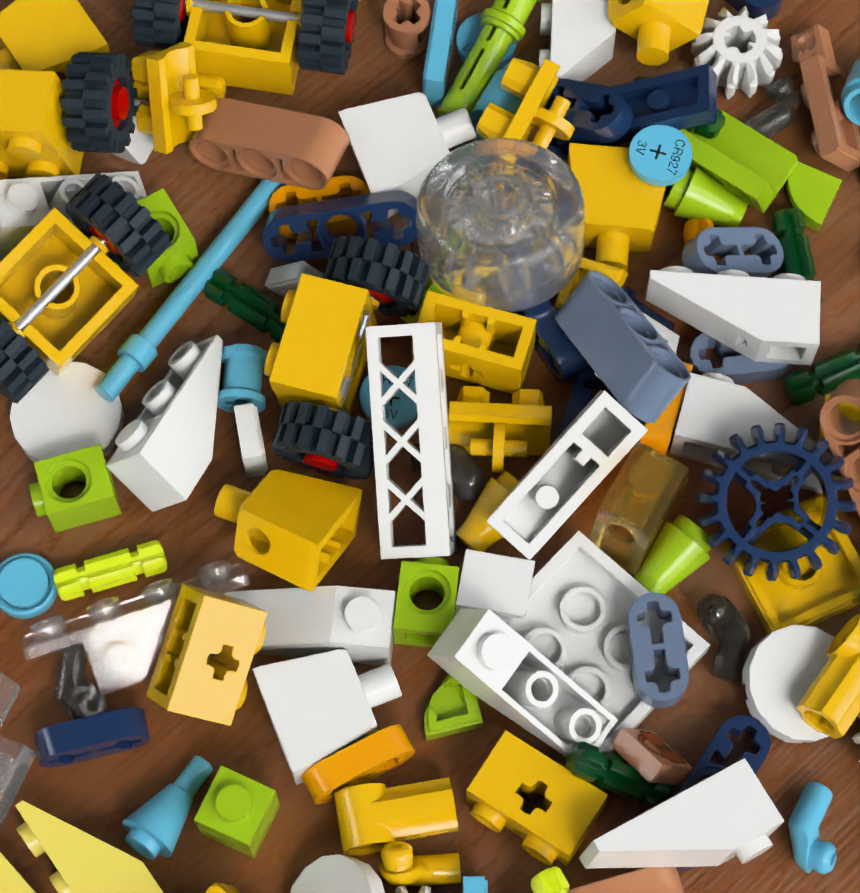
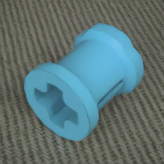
[217,344,268,414]

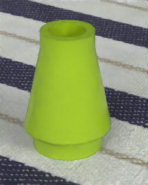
[663,166,748,227]
[634,514,712,595]

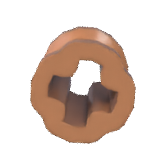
[382,0,431,59]

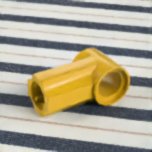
[796,614,860,739]
[334,777,458,856]

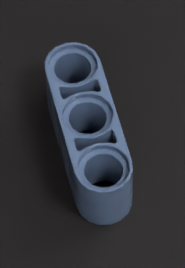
[555,270,691,423]

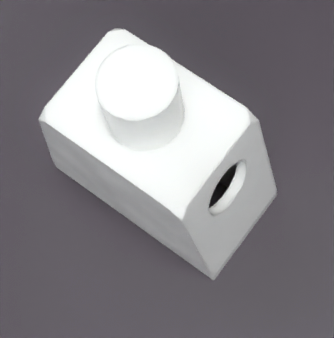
[338,92,477,219]
[252,649,402,785]

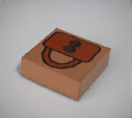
[611,727,693,785]

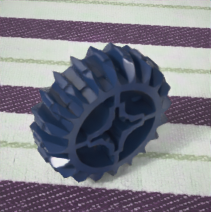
[696,423,856,581]

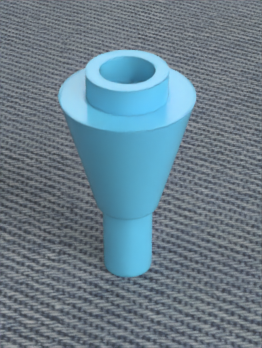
[122,755,213,860]

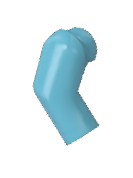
[788,782,837,874]

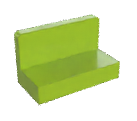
[679,110,798,214]

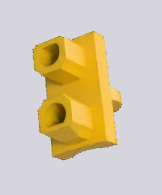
[131,42,217,154]
[477,57,575,165]
[448,386,552,473]

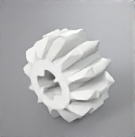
[691,5,783,100]

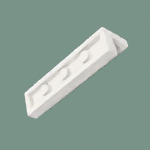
[365,322,457,559]

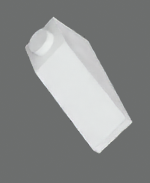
[669,373,842,493]
[486,390,648,560]
[224,585,396,666]
[579,758,784,869]

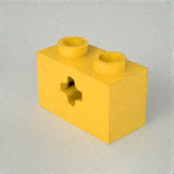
[411,290,537,394]
[146,583,268,726]
[466,730,608,867]

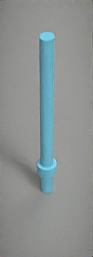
[95,180,287,402]

